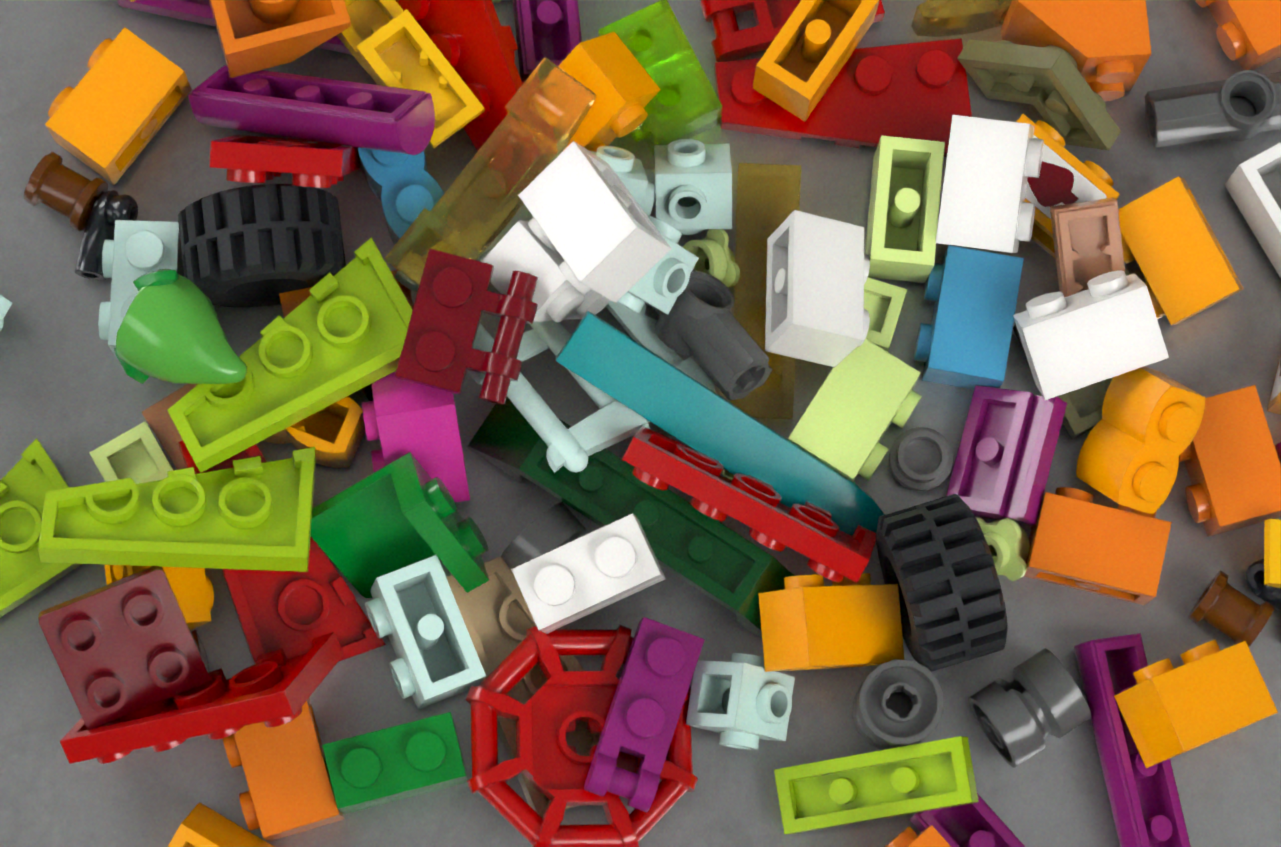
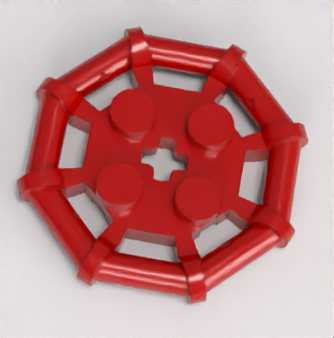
[465,624,698,847]

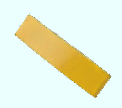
[336,0,485,149]

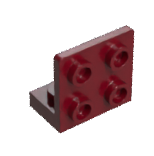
[38,566,211,731]

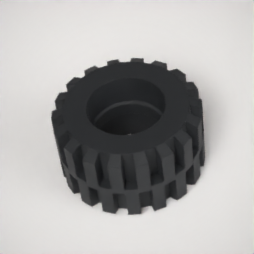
[178,184,346,307]
[876,494,1008,672]

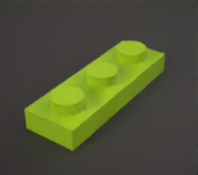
[774,736,979,834]

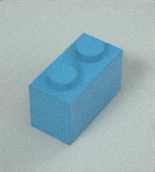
[914,245,1024,390]

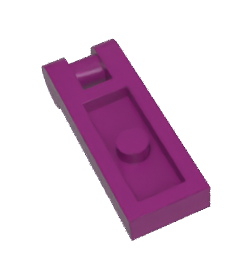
[584,617,705,812]

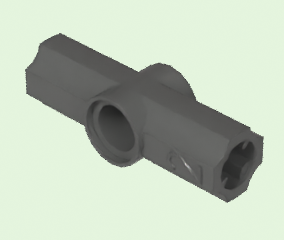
[1144,70,1281,148]
[651,268,773,400]

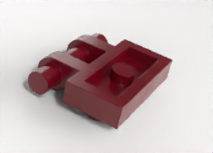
[395,248,538,405]

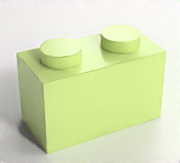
[865,135,945,283]
[788,338,922,482]

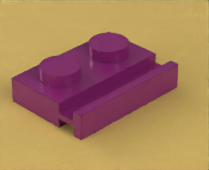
[946,385,1067,525]

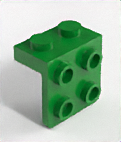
[311,452,489,598]

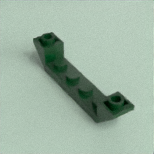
[467,397,795,639]

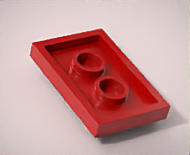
[210,134,361,188]

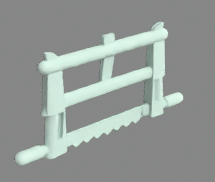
[395,195,715,473]

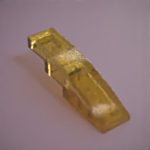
[729,163,801,419]

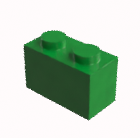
[322,712,469,815]

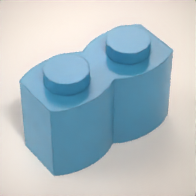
[358,147,453,257]

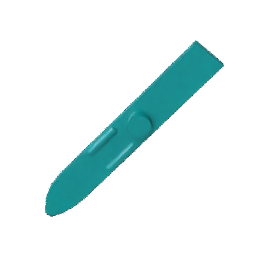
[555,311,885,536]

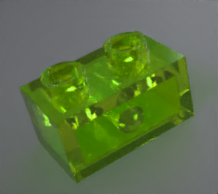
[598,0,722,156]

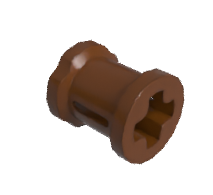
[24,152,108,232]
[1188,570,1275,647]

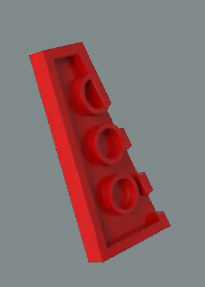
[396,0,558,197]
[714,38,972,157]
[622,426,876,583]
[178,440,386,665]
[60,632,344,764]

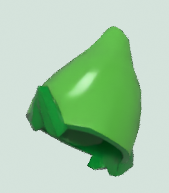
[114,269,247,384]

